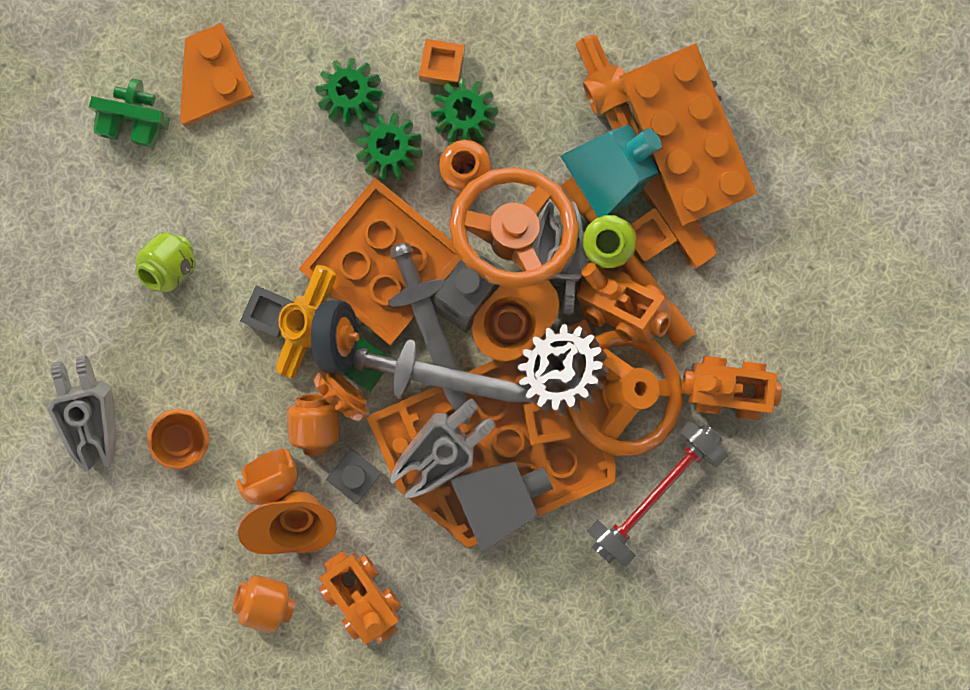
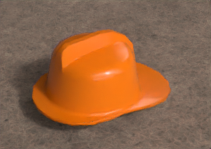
[472,280,560,361]
[238,490,337,555]

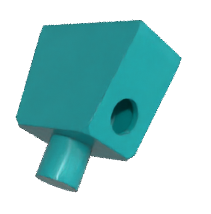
[560,125,661,218]

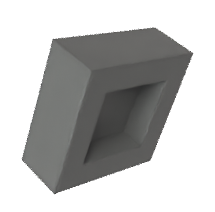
[240,285,294,338]
[326,448,383,504]

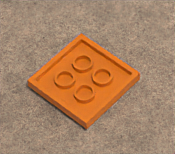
[299,178,461,346]

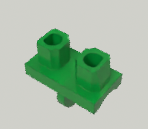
[89,78,170,148]

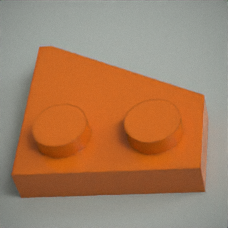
[180,23,254,127]

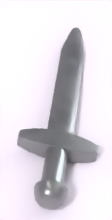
[388,242,470,424]
[353,339,532,402]

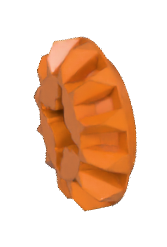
[313,370,369,421]

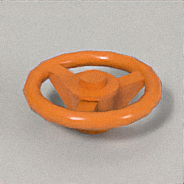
[449,167,580,288]
[567,330,683,456]

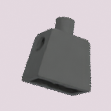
[434,249,508,333]
[450,461,553,552]

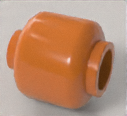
[439,140,493,195]
[286,394,340,456]
[232,575,295,633]

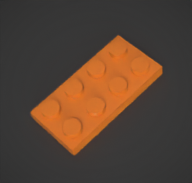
[619,43,757,226]

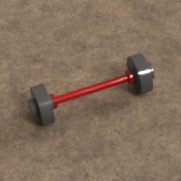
[587,420,728,567]

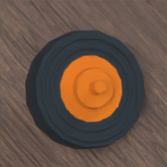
[311,300,359,374]

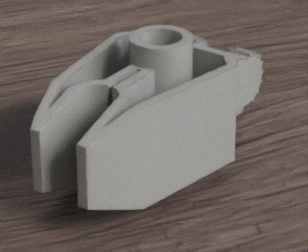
[534,200,587,314]
[47,355,117,472]
[390,399,496,498]

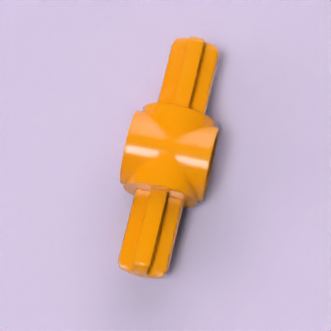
[276,265,336,378]

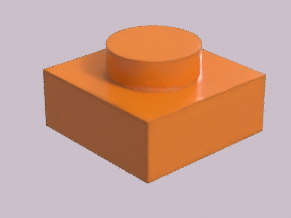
[419,39,465,88]
[630,208,677,264]
[523,403,571,445]

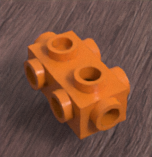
[576,263,671,344]
[682,356,782,420]
[319,550,402,645]

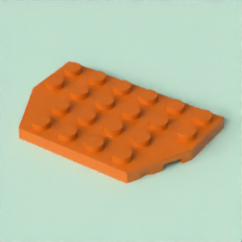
[366,320,616,548]

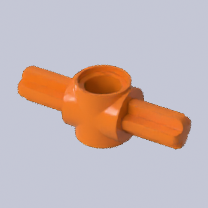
[576,34,639,135]

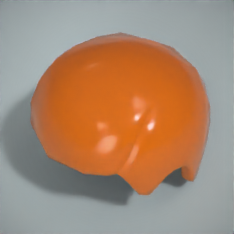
[147,408,210,470]
[236,448,298,505]

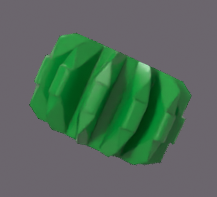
[315,57,384,127]
[431,78,498,145]
[355,113,423,182]

